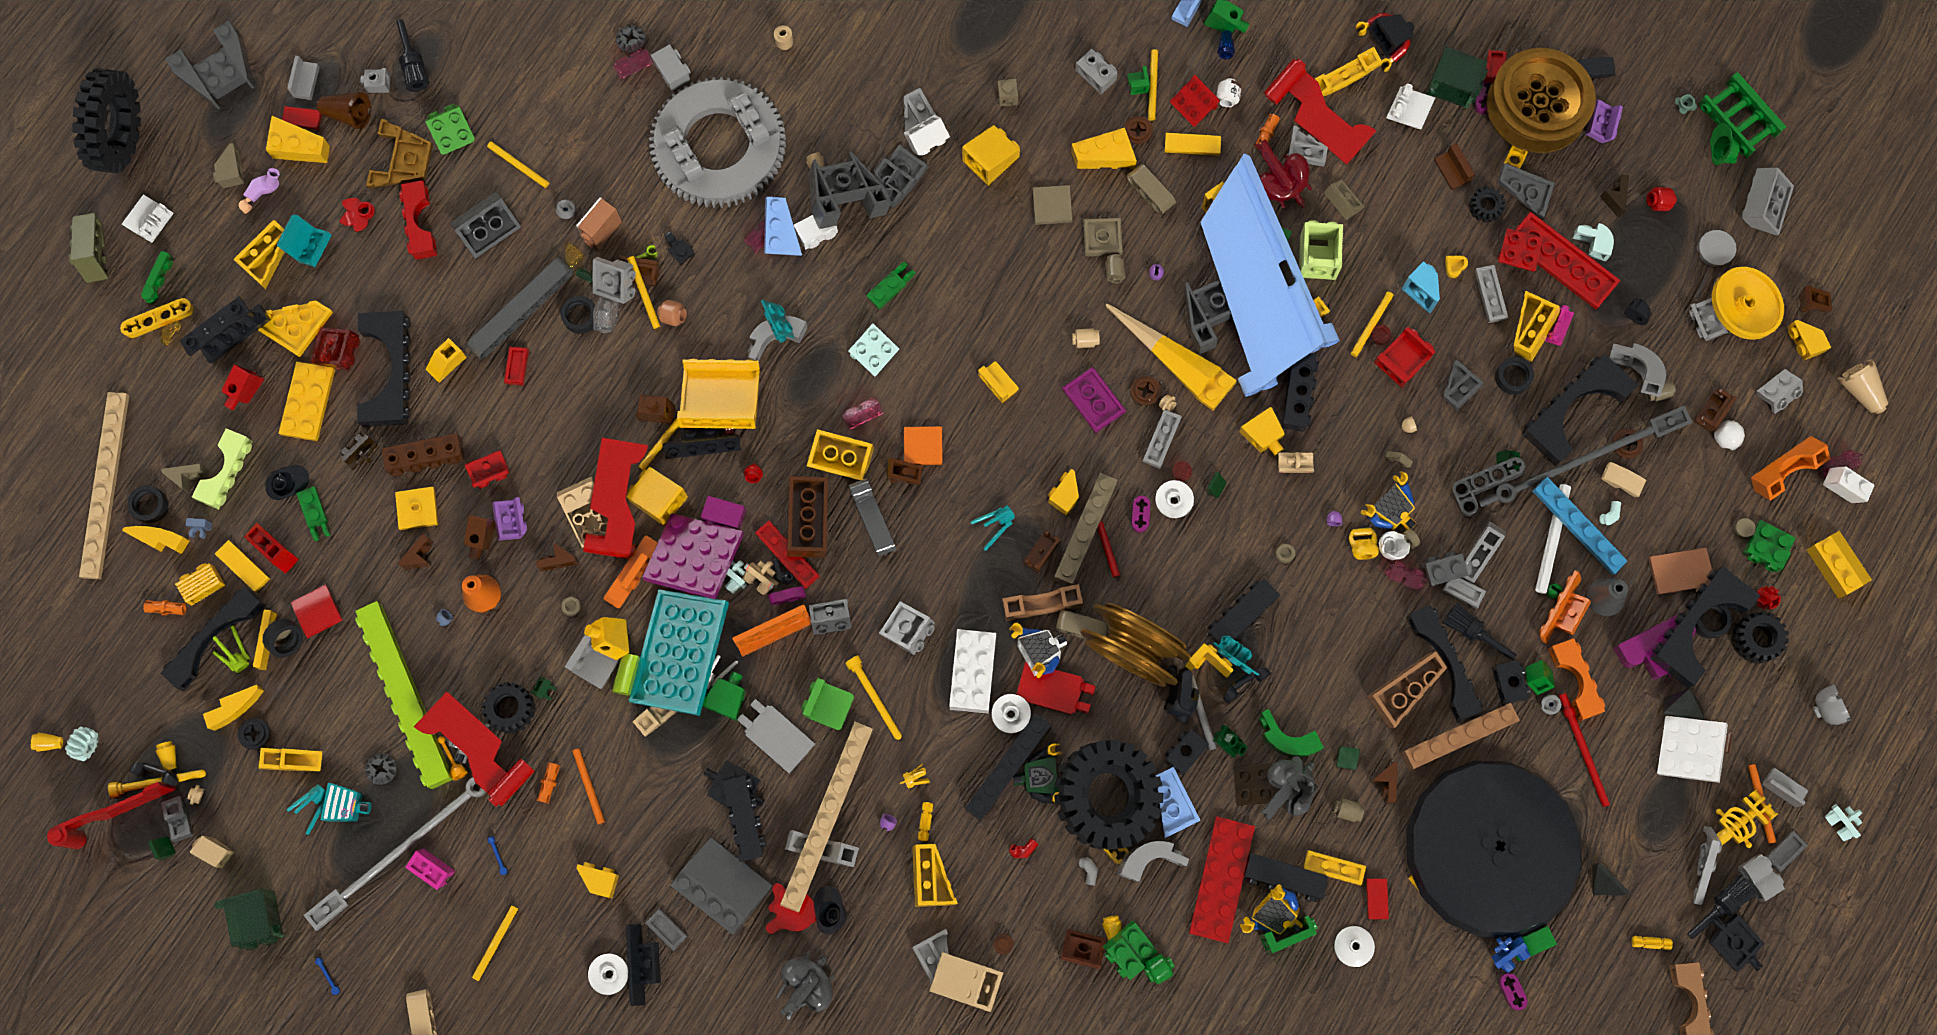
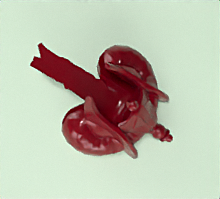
[1254,139,1312,209]

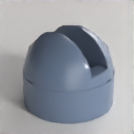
[436,609,453,626]

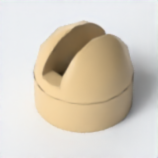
[1402,417,1417,433]

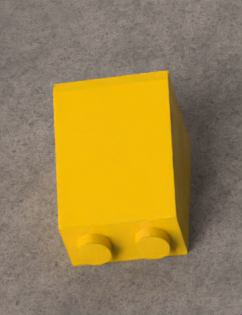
[962,125,1020,186]
[626,466,688,527]

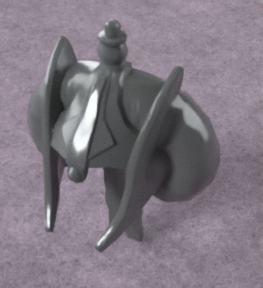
[1260,756,1318,820]
[776,951,835,1021]

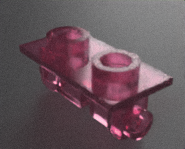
[613,49,653,80]
[744,219,765,253]
[842,398,883,430]
[1821,450,1863,478]
[1385,560,1427,590]

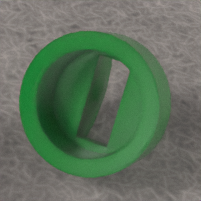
[1546,583,1563,600]

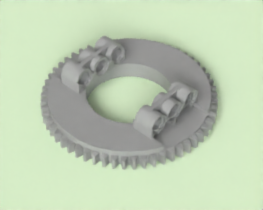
[649,77,786,208]

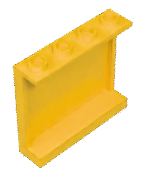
[677,359,760,429]

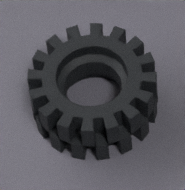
[1469,186,1506,223]

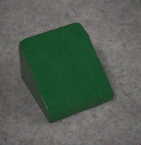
[1496,450,1520,471]
[1206,472,1226,498]
[1336,746,1360,770]
[148,837,176,860]

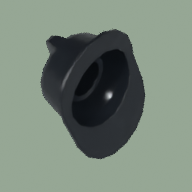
[264,465,309,500]
[814,886,847,934]

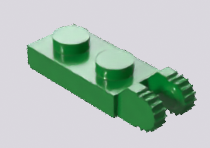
[141,251,173,304]
[866,262,916,310]
[296,486,331,541]

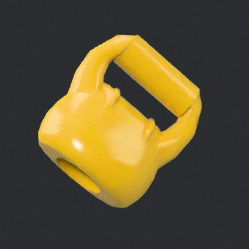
[1349,528,1379,560]

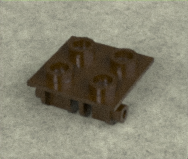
[1234,763,1275,806]

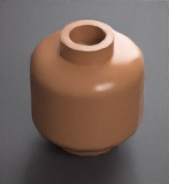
[657,300,687,326]

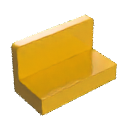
[978,362,1019,403]

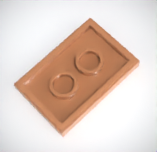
[1648,548,1712,595]

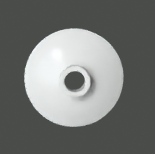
[1155,480,1194,518]
[992,694,1031,733]
[1334,926,1375,967]
[588,954,628,995]

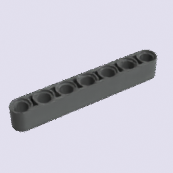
[467,257,574,360]

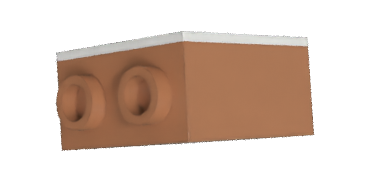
[576,198,622,250]

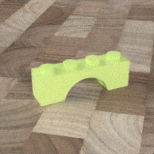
[192,429,253,510]

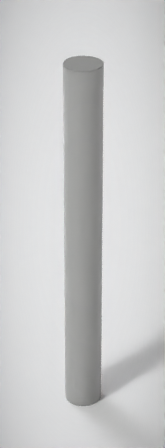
[1191,675,1217,751]

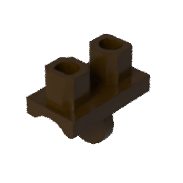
[340,433,378,470]

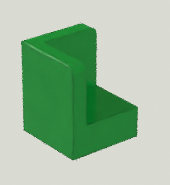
[1127,66,1150,95]
[1525,660,1555,695]

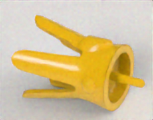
[900,764,930,789]

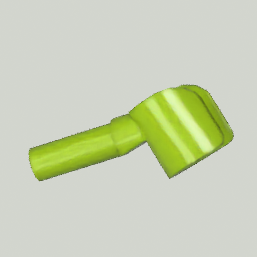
[634,245,658,259]

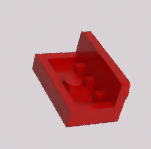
[465,449,510,489]

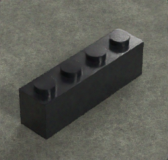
[1207,579,1280,645]
[1243,853,1329,903]

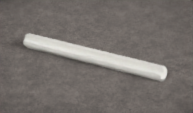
[1535,484,1571,594]

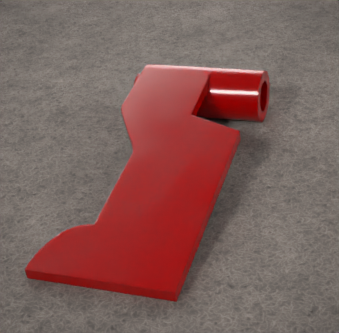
[1263,59,1376,165]
[583,438,648,559]
[413,692,535,807]
[47,782,177,849]

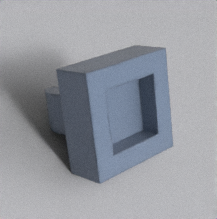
[186,518,212,539]

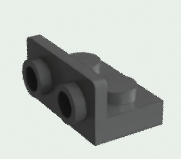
[809,599,852,635]

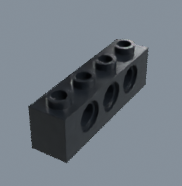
[1282,354,1319,432]

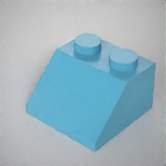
[1402,261,1440,313]

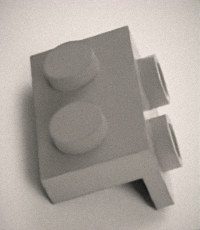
[1689,298,1729,341]
[1757,369,1803,414]

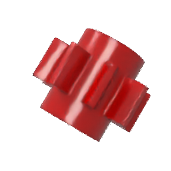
[1757,586,1781,610]

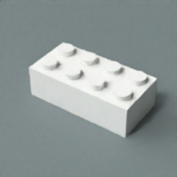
[949,629,996,714]

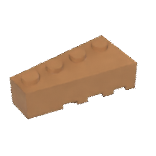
[1367,651,1447,728]

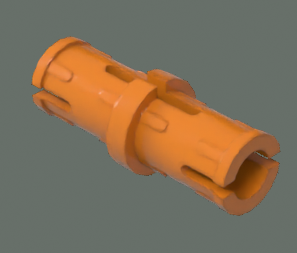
[1254,114,1280,150]
[144,600,187,615]
[537,762,560,804]

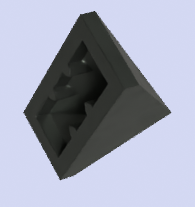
[1663,688,1705,720]
[1592,863,1629,896]

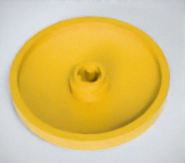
[1712,267,1784,340]

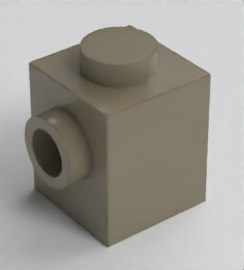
[997,79,1018,106]

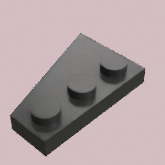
[1497,163,1555,219]

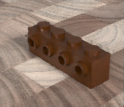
[382,433,465,476]

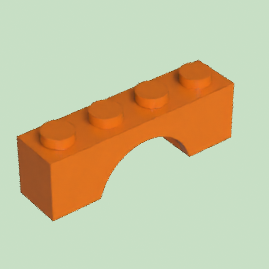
[1751,436,1831,501]
[1548,638,1605,722]

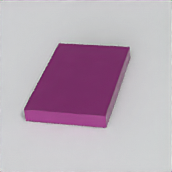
[1062,366,1126,434]

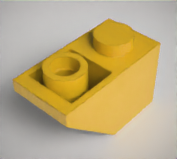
[1788,320,1831,361]
[426,338,467,383]
[1048,469,1079,516]
[577,862,619,899]

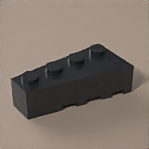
[722,773,767,862]

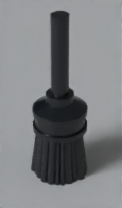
[396,20,430,92]
[1442,602,1517,661]
[1687,874,1759,939]

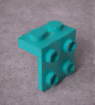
[277,214,332,267]

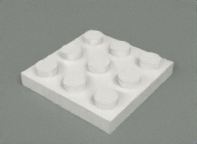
[1657,716,1728,783]

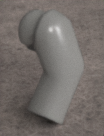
[1079,857,1098,886]

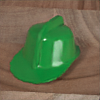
[1710,123,1740,165]

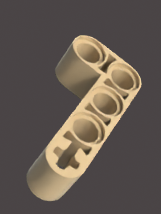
[406,989,437,1035]

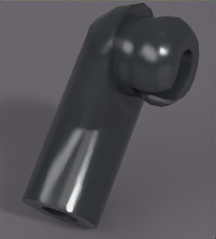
[772,560,794,584]

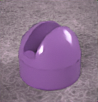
[1149,264,1164,280]
[1327,511,1342,526]
[880,814,897,831]

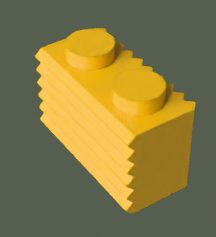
[175,563,225,605]

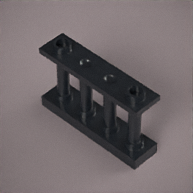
[179,296,271,364]

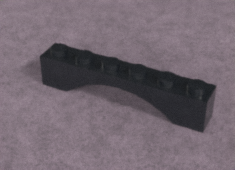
[160,587,266,691]
[1406,605,1483,723]
[965,713,1051,822]

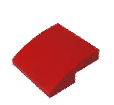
[291,585,343,638]

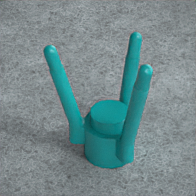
[970,505,1015,551]
[287,784,326,835]

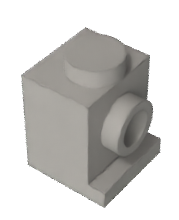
[361,68,391,93]

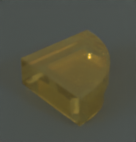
[565,243,584,268]
[161,321,181,346]

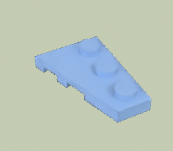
[764,197,802,256]
[1155,767,1200,838]

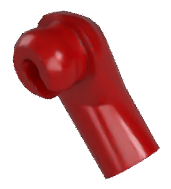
[1009,838,1039,858]

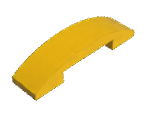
[1315,47,1382,97]

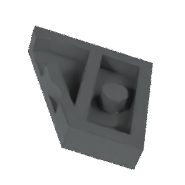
[1443,360,1484,410]

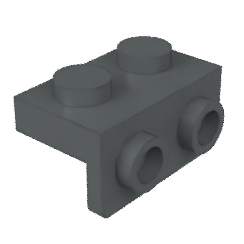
[1421,551,1469,586]

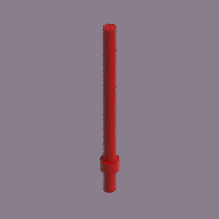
[1559,693,1610,807]

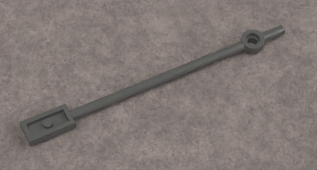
[1477,405,1693,508]

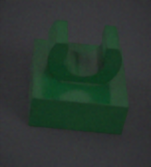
[531,676,557,700]

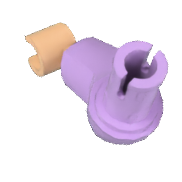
[239,168,280,214]

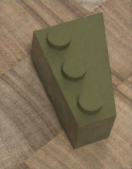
[69,213,108,283]

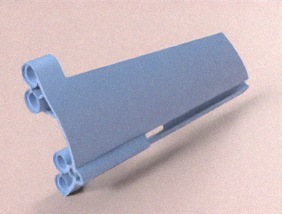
[1201,154,1340,397]

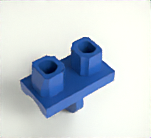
[1492,935,1530,973]

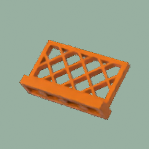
[733,604,811,657]

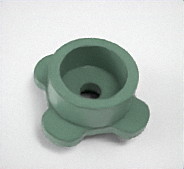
[1675,94,1697,114]

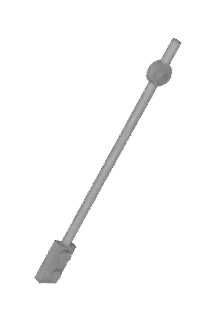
[304,778,486,931]

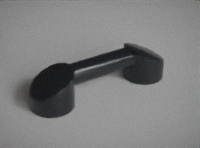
[1223,668,1271,704]
[129,762,179,787]

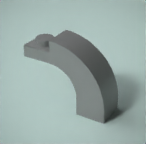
[747,316,808,361]
[1609,343,1666,397]
[785,830,859,867]
[1117,841,1189,882]

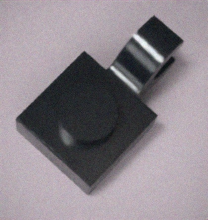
[664,231,695,266]

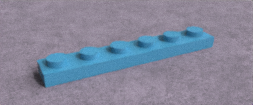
[1532,477,1627,575]

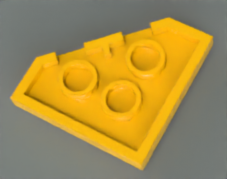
[258,301,333,357]

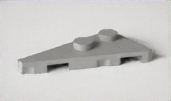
[1693,826,1722,905]

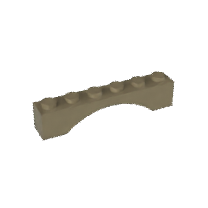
[1054,473,1118,586]

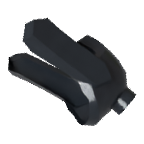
[1164,664,1199,722]

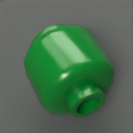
[1144,954,1175,984]

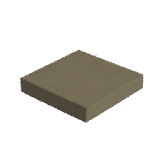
[1033,185,1072,225]
[1083,218,1123,257]

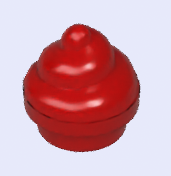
[744,463,763,483]

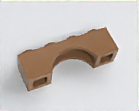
[1002,584,1083,621]
[1669,962,1714,1035]

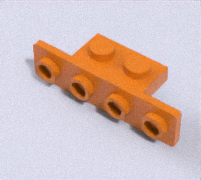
[603,536,658,609]
[1539,571,1591,644]

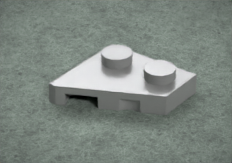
[904,88,936,132]
[1288,126,1328,167]
[912,929,948,984]

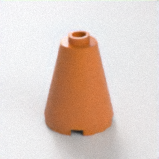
[462,574,501,613]

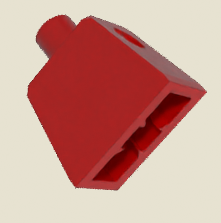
[222,364,265,410]

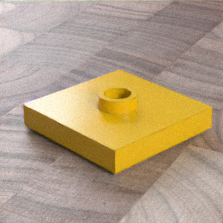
[395,487,438,530]

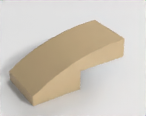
[1601,462,1646,497]
[633,707,676,737]

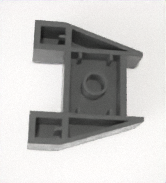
[165,21,255,109]
[809,152,891,229]
[1184,279,1233,355]

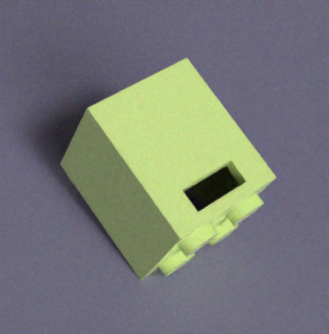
[1299,221,1343,280]

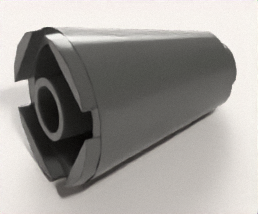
[1586,578,1628,616]

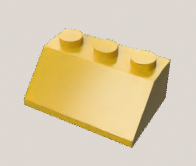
[807,429,874,481]
[1806,531,1872,599]

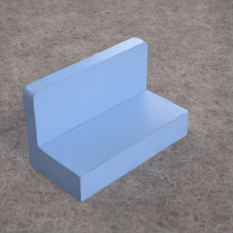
[1171,0,1203,27]

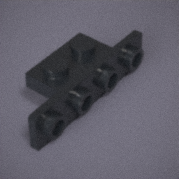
[663,428,741,459]
[626,924,661,1006]

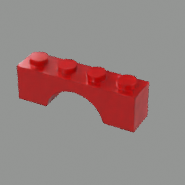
[399,180,438,260]

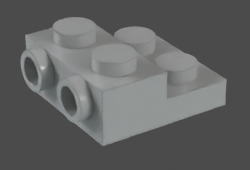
[593,257,636,304]
[879,601,935,655]

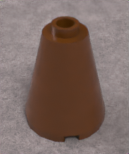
[317,92,371,129]

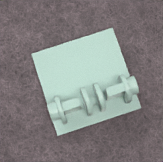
[848,323,899,377]

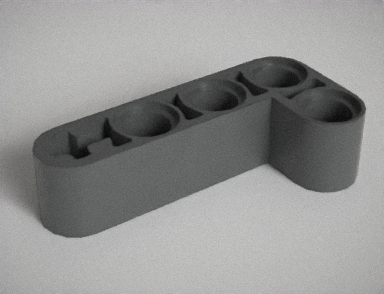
[1452,457,1525,517]
[849,478,896,557]

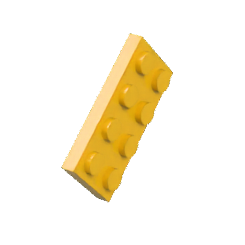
[279,362,335,441]

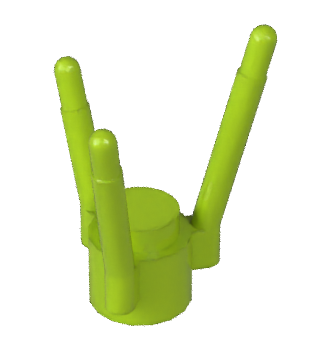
[213,625,250,673]

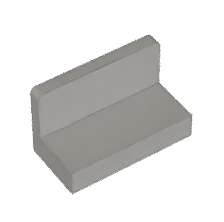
[287,55,320,100]
[1762,768,1808,808]

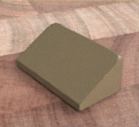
[1324,179,1364,220]

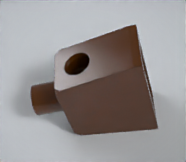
[637,394,675,424]
[464,515,496,560]

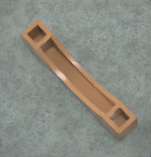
[1400,703,1520,771]

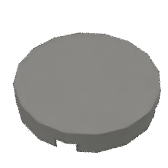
[1697,230,1736,267]

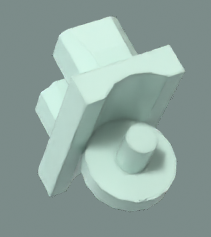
[725,560,747,594]
[1824,804,1862,841]

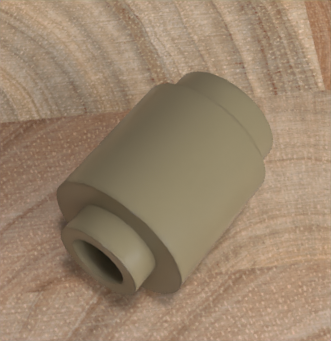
[1105,254,1126,284]
[1645,379,1676,402]
[1334,798,1365,822]

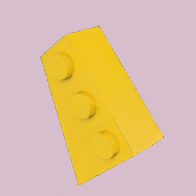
[266,116,330,163]
[1071,128,1137,169]
[234,220,284,290]
[1514,291,1560,362]
[912,844,958,907]

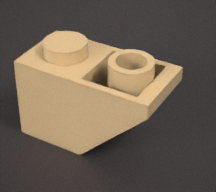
[190,836,234,868]

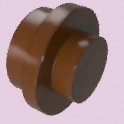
[993,934,1013,955]

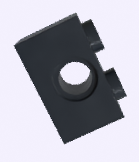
[1492,660,1530,706]
[1165,729,1209,776]

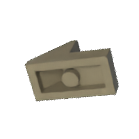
[162,464,207,492]

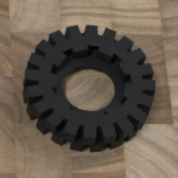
[72,68,141,173]
[1054,740,1163,850]

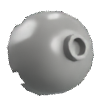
[1813,684,1851,725]

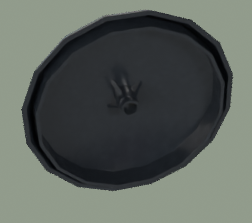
[1406,761,1582,938]

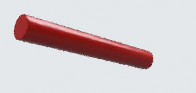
[1097,521,1120,578]

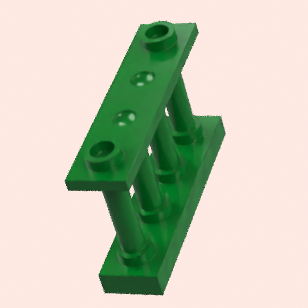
[1698,72,1786,159]

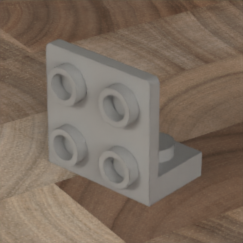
[565,635,621,689]

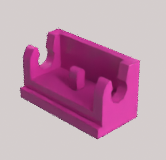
[405,849,455,890]

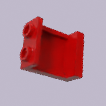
[1374,327,1435,388]

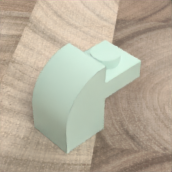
[1573,223,1614,261]

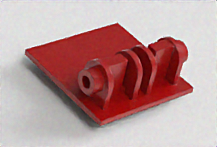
[1169,75,1220,127]
[1497,228,1543,272]

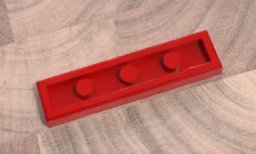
[755,520,820,589]

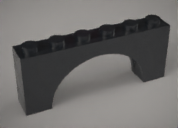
[357,311,411,427]
[1522,354,1638,466]
[1650,566,1761,688]

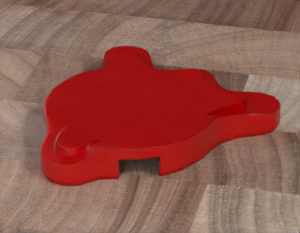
[766,883,816,934]

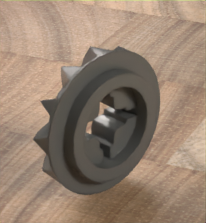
[616,24,645,53]
[364,753,397,785]

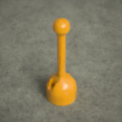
[437,736,468,781]

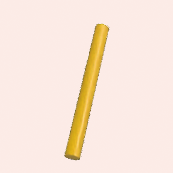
[1148,50,1158,121]
[487,141,549,188]
[627,256,660,329]
[1350,292,1394,357]
[638,418,679,470]
[472,905,518,981]

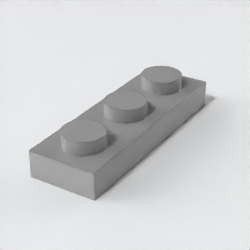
[1475,265,1508,323]
[1142,410,1182,469]

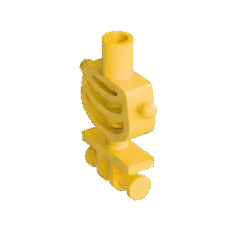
[1716,789,1778,848]

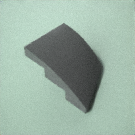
[874,145,929,208]

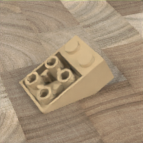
[557,477,608,548]
[929,952,1003,1012]

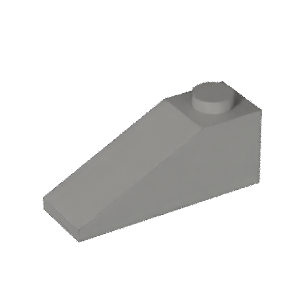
[1463,521,1506,584]

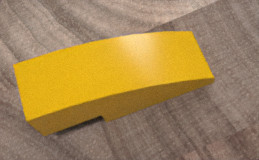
[122,526,190,554]
[203,685,264,731]
[259,748,322,771]

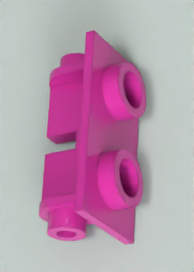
[1545,305,1574,346]

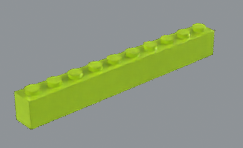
[355,601,453,789]

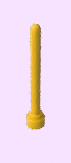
[845,655,902,740]
[108,770,206,798]

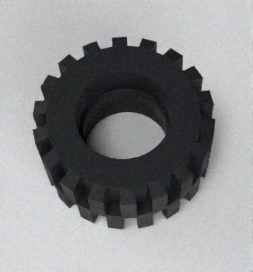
[1732,612,1789,663]
[482,682,535,734]

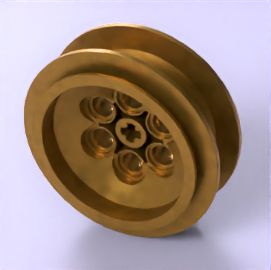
[1486,48,1596,153]
[1080,603,1191,687]

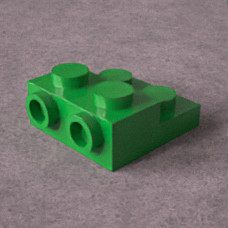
[1742,520,1796,572]
[1102,921,1158,980]

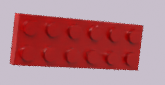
[1516,212,1621,310]
[1189,816,1255,944]

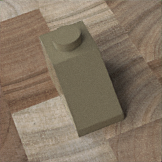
[213,143,245,188]

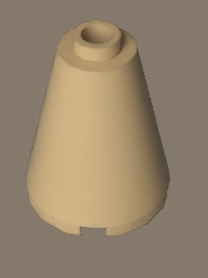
[1838,359,1888,414]

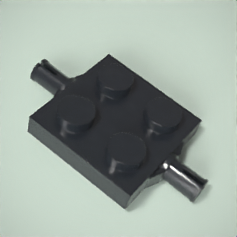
[703,761,765,807]
[1708,914,1765,972]

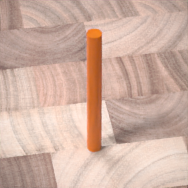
[572,748,605,825]
[1748,764,1776,844]

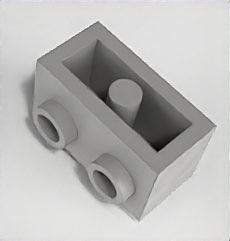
[651,44,691,91]
[1075,49,1117,94]

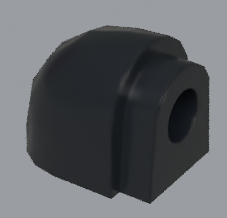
[1624,298,1651,325]

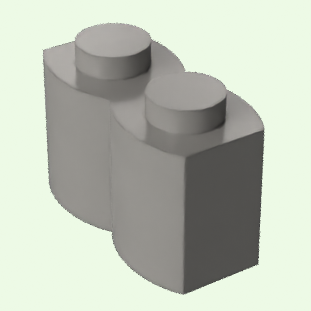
[1737,854,1785,902]

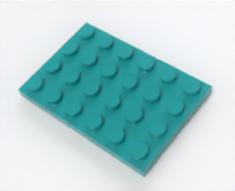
[629,589,729,716]

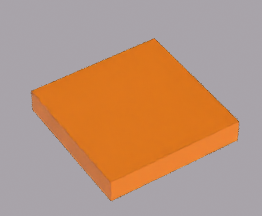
[904,427,942,465]

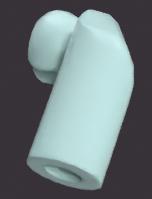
[1599,501,1621,525]

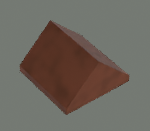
[1060,929,1106,969]

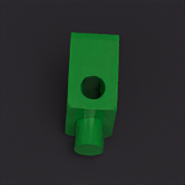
[1204,0,1250,35]
[703,671,746,721]

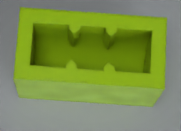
[612,654,640,696]

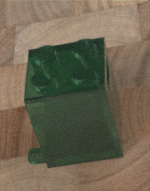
[1426,47,1488,109]
[215,889,284,951]

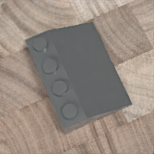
[670,837,773,935]

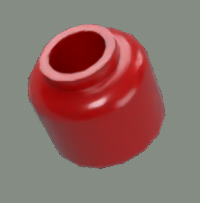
[1646,187,1677,211]

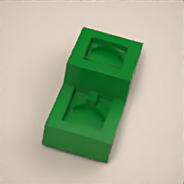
[1515,926,1557,962]

